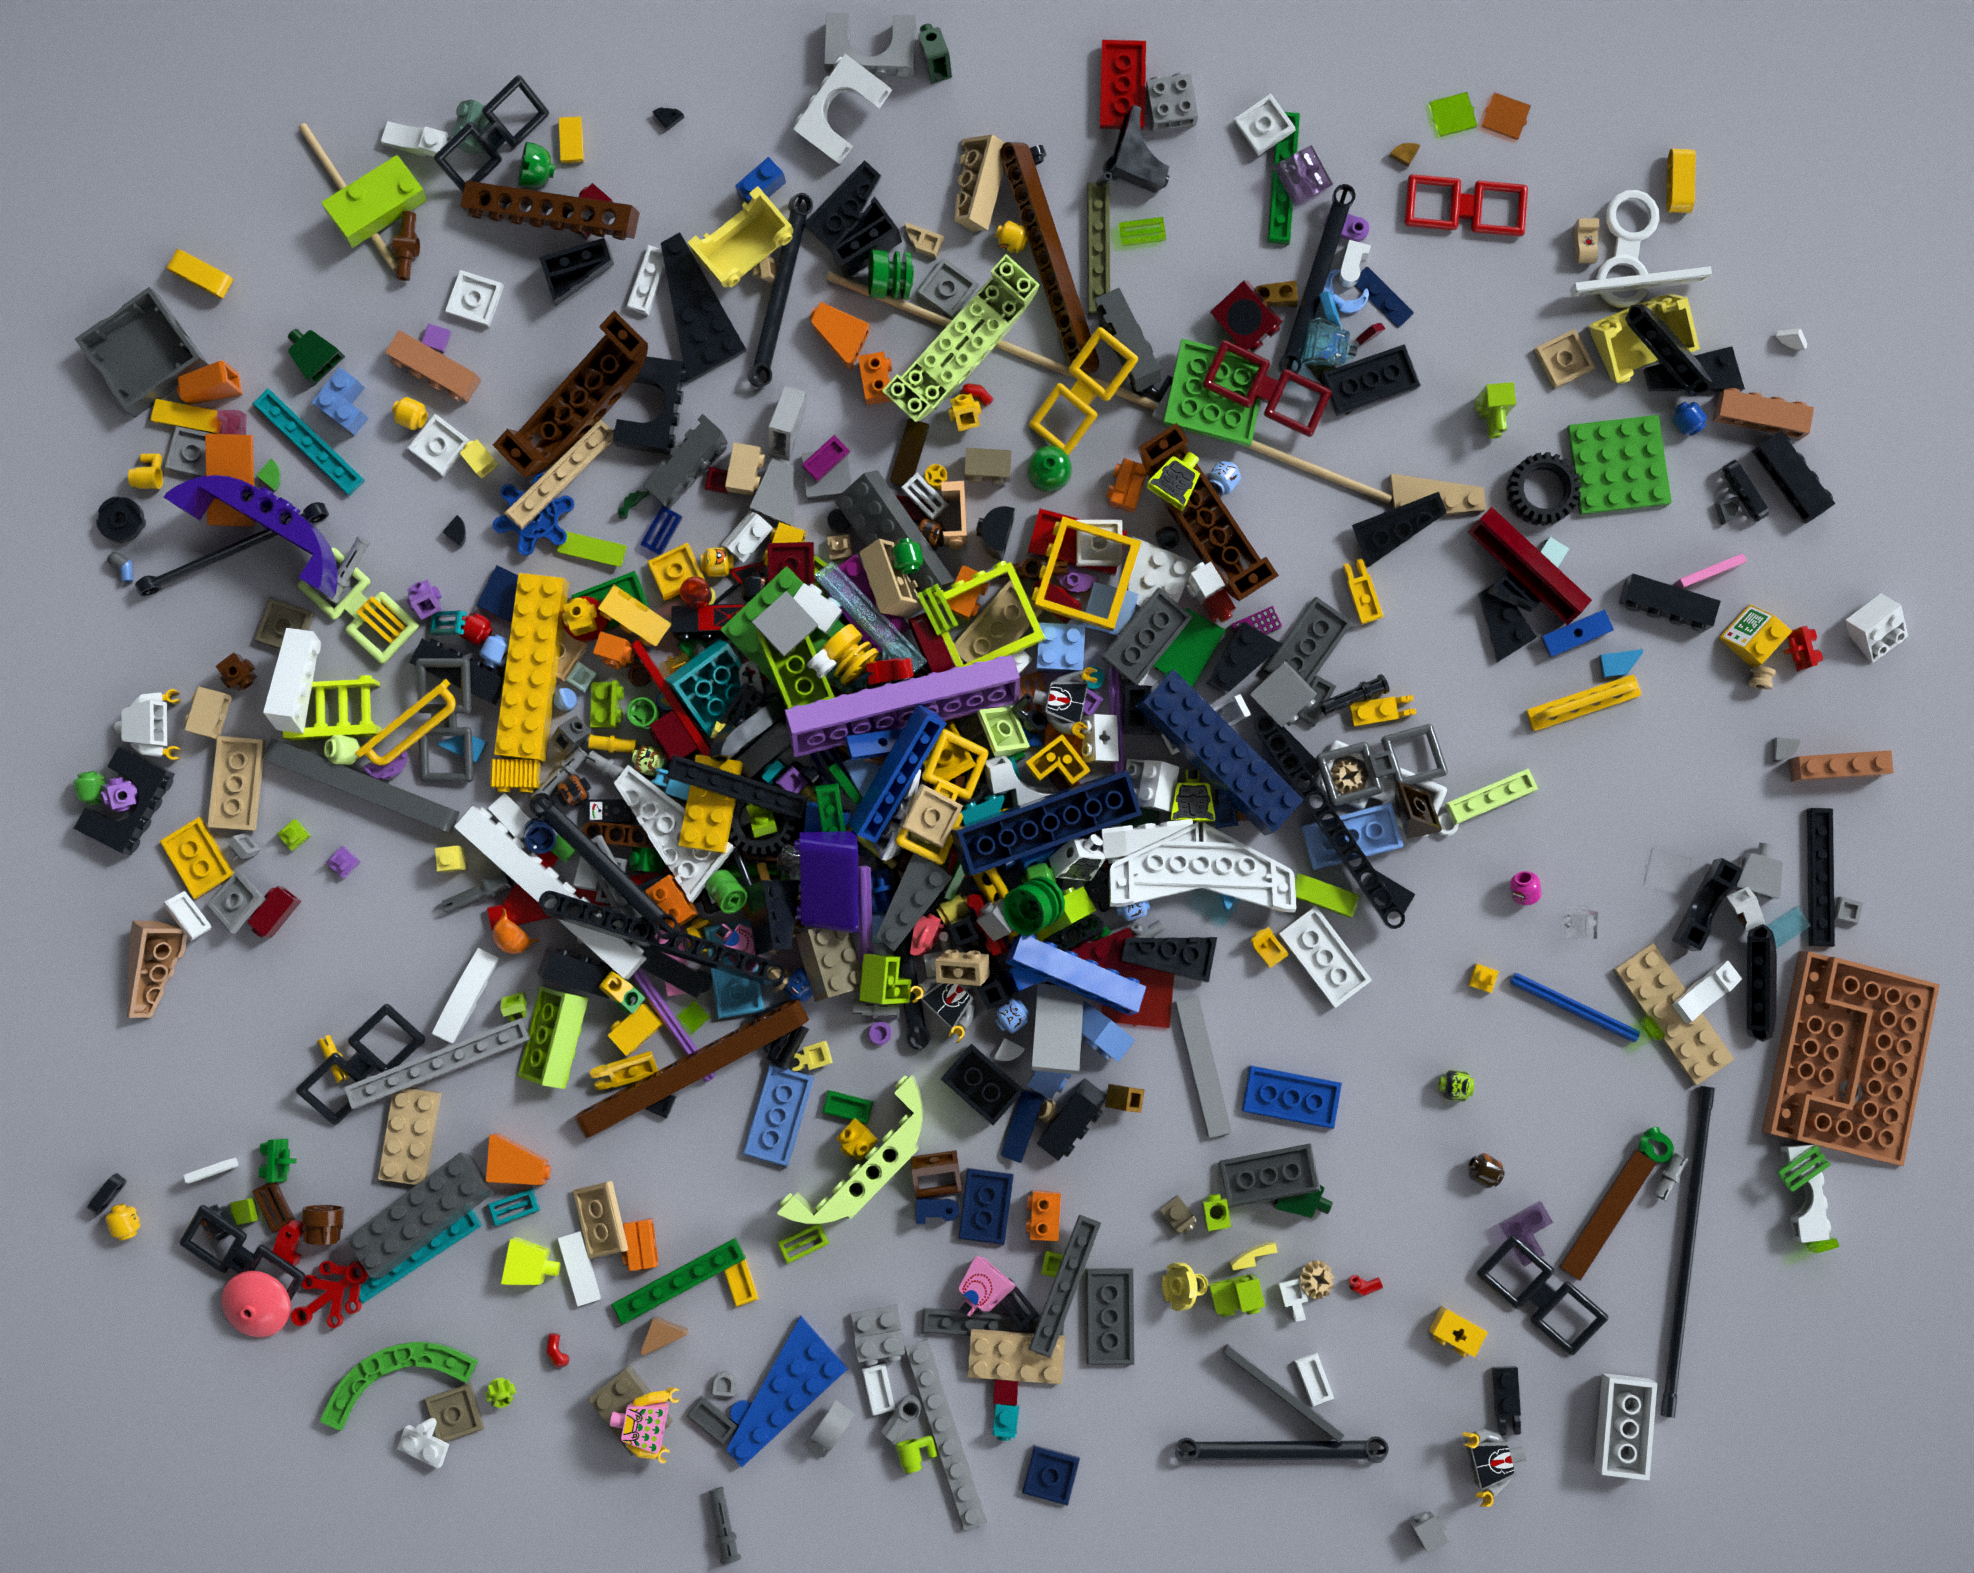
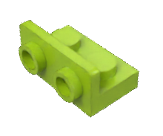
[590,680,624,729]

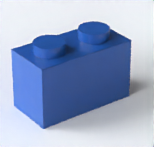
[735,157,786,204]

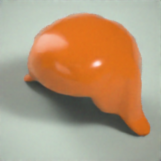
[492,908,540,954]

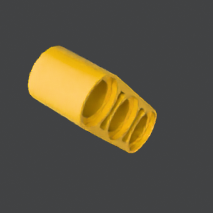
[1666,148,1696,213]
[166,248,234,299]

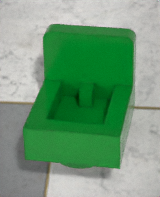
[629,847,664,873]

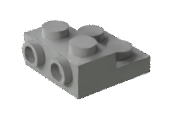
[851,1304,906,1366]

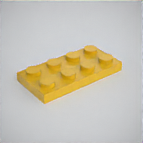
[678,755,743,854]

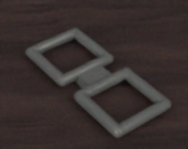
[416,658,474,782]
[1316,724,1448,806]

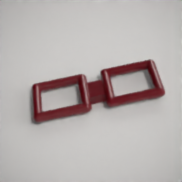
[1202,340,1331,437]

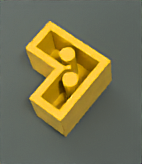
[1025,734,1091,787]

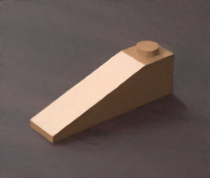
[127,921,187,1018]

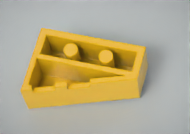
[598,584,671,647]

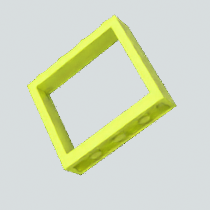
[927,561,1046,668]

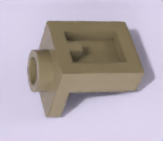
[1159,1195,1197,1234]

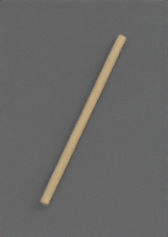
[298,123,397,272]

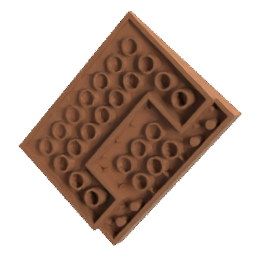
[1762,951,1940,1166]

